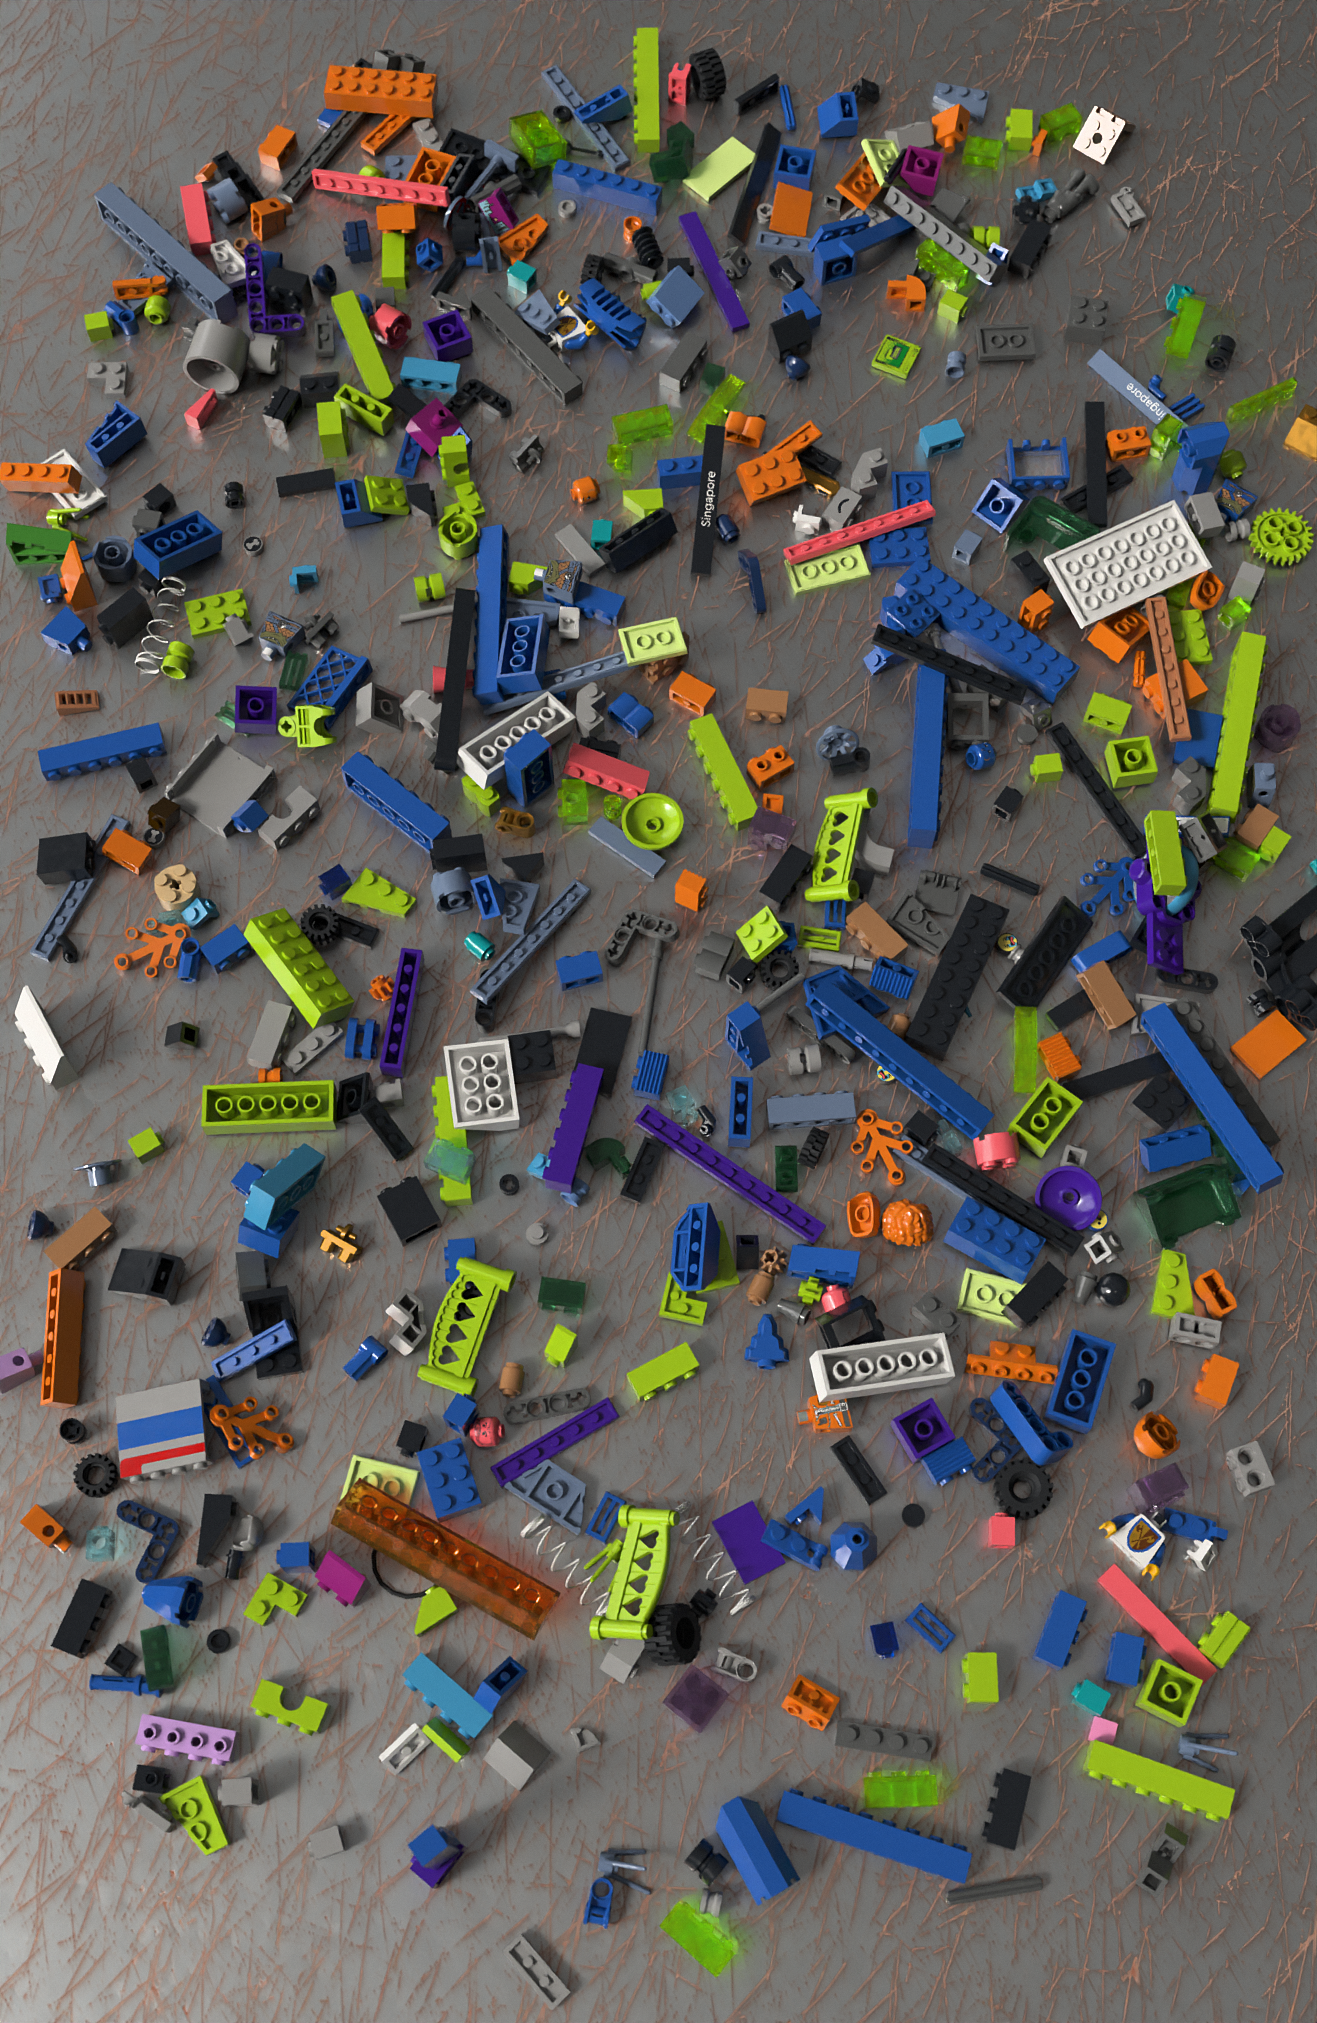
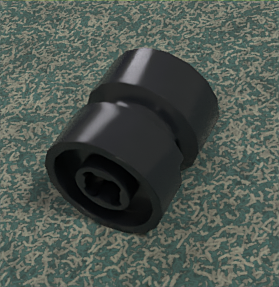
[1205,335,1236,372]
[683,1838,729,1887]

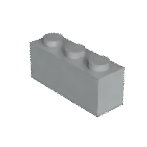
[246,1000,297,1071]

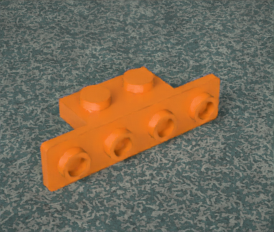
[965,1341,1058,1384]

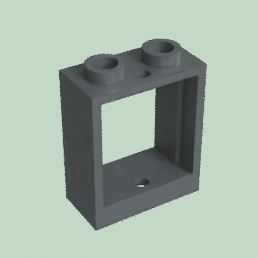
[945,693,989,749]
[1179,810,1229,864]

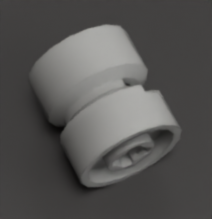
[787,1044,821,1075]

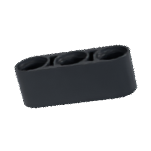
[475,969,500,1034]

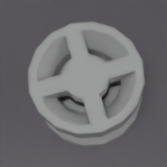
[699,1888,723,1918]

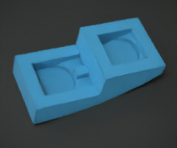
[1015,178,1057,203]

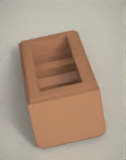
[54,690,100,716]

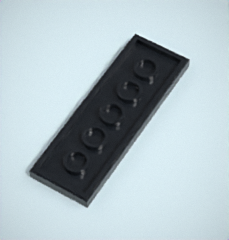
[439,128,552,197]
[996,896,1094,1019]

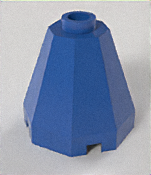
[830,1522,877,1571]
[142,1576,203,1628]

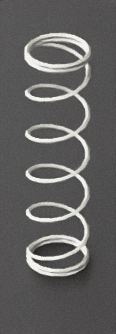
[135,576,187,674]
[674,1501,756,1616]
[521,1515,611,1616]

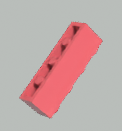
[180,183,217,256]
[562,743,650,799]

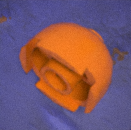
[1133,1411,1181,1459]

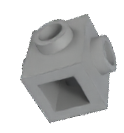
[1084,1231,1125,1264]

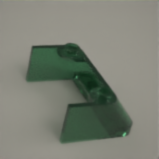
[1002,496,1101,553]

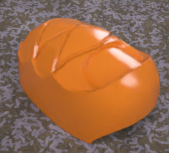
[1190,570,1225,611]
[847,1191,881,1239]

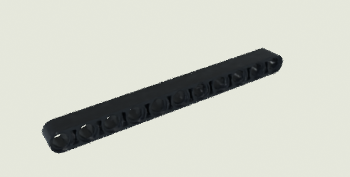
[434,588,476,772]

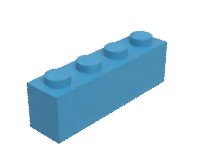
[403,1652,494,1740]

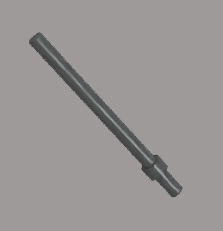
[638,938,664,1054]

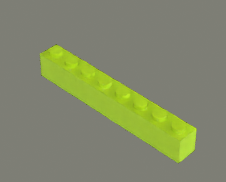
[633,28,660,153]

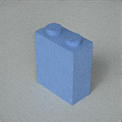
[646,265,705,328]

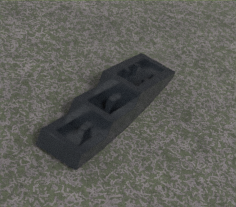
[212,150,265,212]

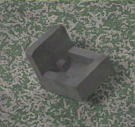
[1020,697,1053,731]

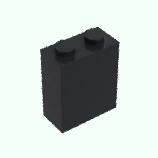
[1004,550,1050,607]
[96,587,154,649]
[36,832,97,885]
[429,834,488,873]
[377,1176,442,1247]

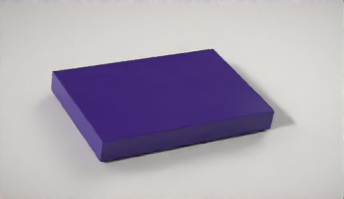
[712,1500,786,1586]

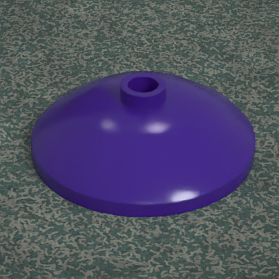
[1035,1165,1102,1231]

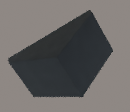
[502,852,544,883]

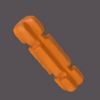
[1133,650,1146,688]

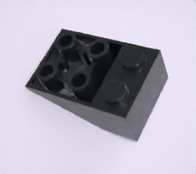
[108,1248,186,1306]

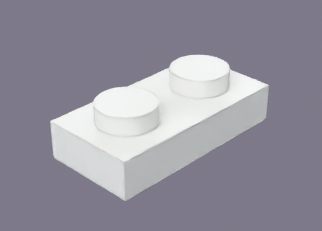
[379,1723,431,1776]

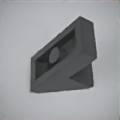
[894,259,936,293]
[436,287,473,321]

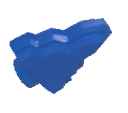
[744,1314,789,1370]

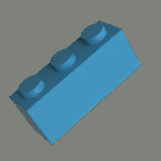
[400,357,462,394]

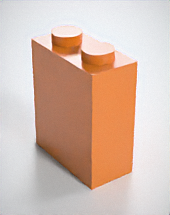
[1142,659,1209,719]

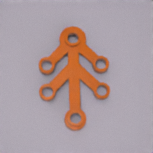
[114,918,191,978]
[851,1109,913,1187]
[209,1396,294,1460]

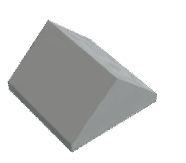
[483,1720,551,1791]

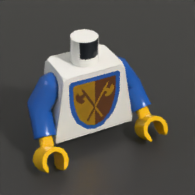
[542,290,599,352]
[1099,1511,1167,1581]

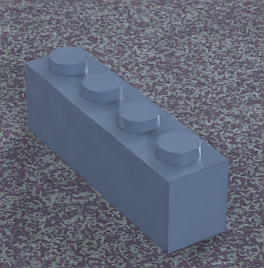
[766,1091,856,1130]

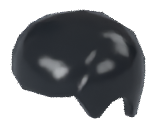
[1096,1272,1131,1307]

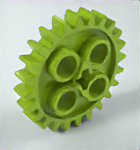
[1248,507,1314,566]

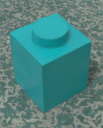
[507,260,537,294]
[591,519,613,551]
[1071,1679,1111,1717]

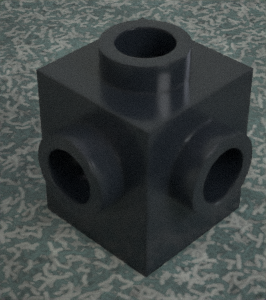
[1012,196,1040,225]

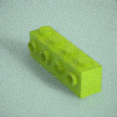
[1144,810,1188,896]

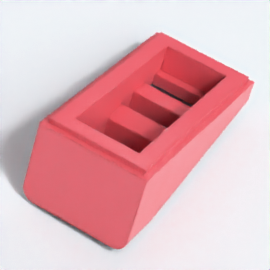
[184,388,219,430]

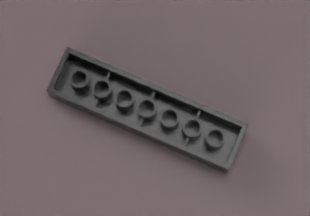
[904,894,1010,1061]

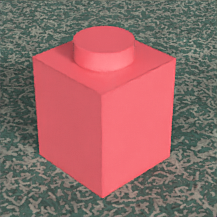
[988,1513,1015,1549]

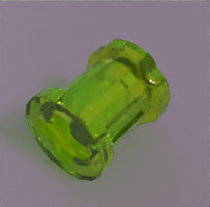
[603,794,622,820]

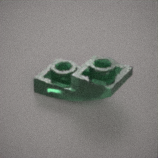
[775,1145,798,1192]

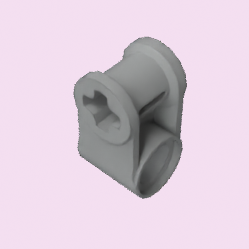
[710,1647,757,1684]

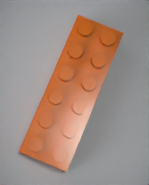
[324,65,438,118]

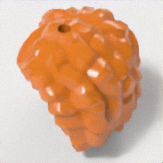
[880,1198,934,1246]

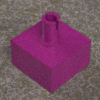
[405,397,464,457]

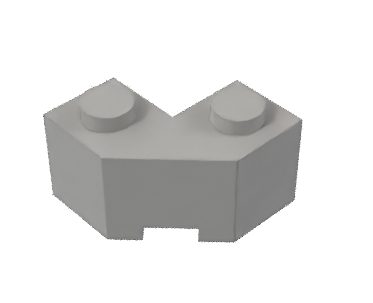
[850,448,888,502]
[576,682,606,738]
[399,690,442,738]
[385,1288,427,1357]
[599,1610,645,1684]

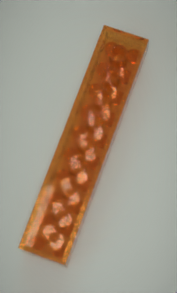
[331,1478,561,1641]

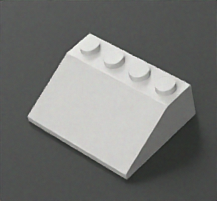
[15,985,79,1090]
[444,1039,520,1131]

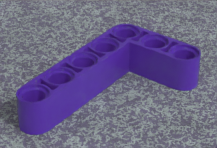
[244,243,306,338]

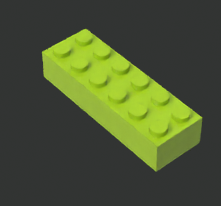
[243,908,355,1029]
[201,1080,337,1135]

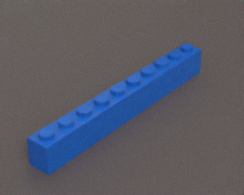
[472,524,509,705]
[805,979,994,1140]
[1141,1002,1284,1194]

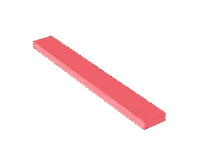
[312,169,451,207]
[783,500,936,565]

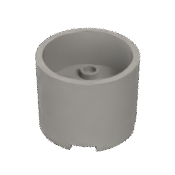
[183,319,250,394]

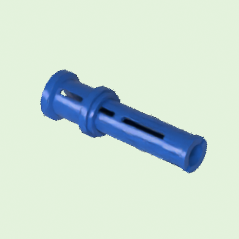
[89,1674,165,1698]

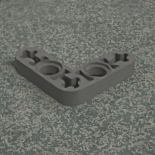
[604,909,680,965]

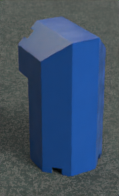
[1171,422,1230,496]
[715,1796,801,1906]

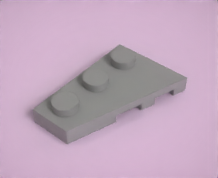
[1130,993,1200,1036]

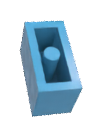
[918,418,965,459]

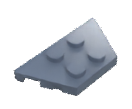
[504,1459,586,1536]

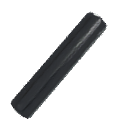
[884,148,907,185]
[430,256,465,301]
[980,863,1040,896]

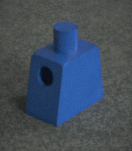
[40,606,93,655]

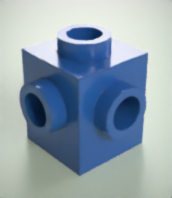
[416,237,443,273]

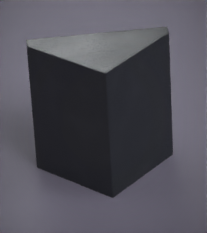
[337,1072,373,1124]

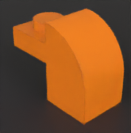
[887,275,926,312]

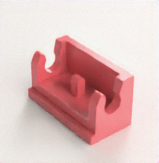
[668,63,691,106]

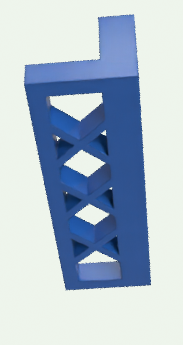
[203,1374,261,1470]

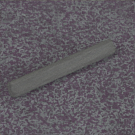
[946,1876,1043,1905]

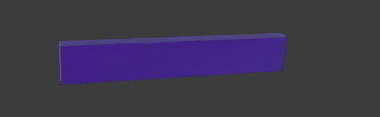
[490,1397,620,1488]

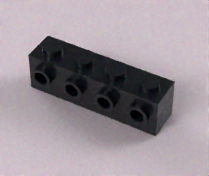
[599,507,678,573]

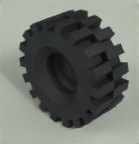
[993,1458,1054,1520]

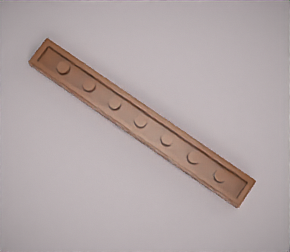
[1145,597,1192,742]

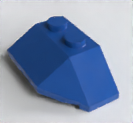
[670,1202,721,1292]

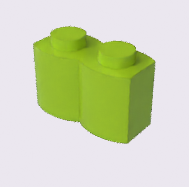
[462,774,501,817]

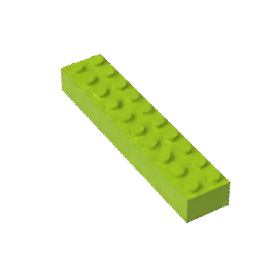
[1206,631,1268,825]

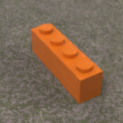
[0,462,82,494]

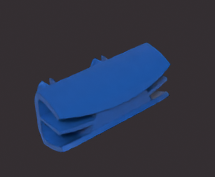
[573,278,647,351]

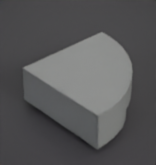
[570,1728,601,1753]

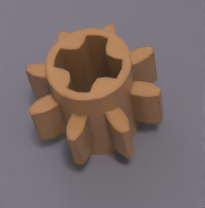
[760,1247,789,1276]

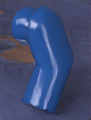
[466,250,483,266]
[1148,375,1167,402]

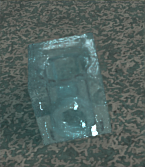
[86,1526,115,1562]

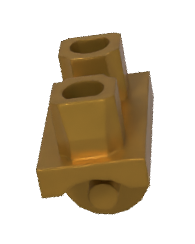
[320,1223,363,1263]

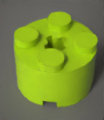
[438,512,479,560]

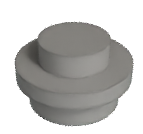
[526,1223,548,1245]

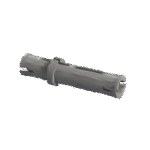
[809,948,873,971]

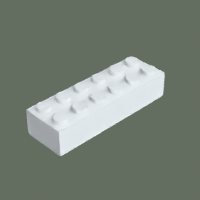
[456,691,576,790]
[809,1333,955,1403]

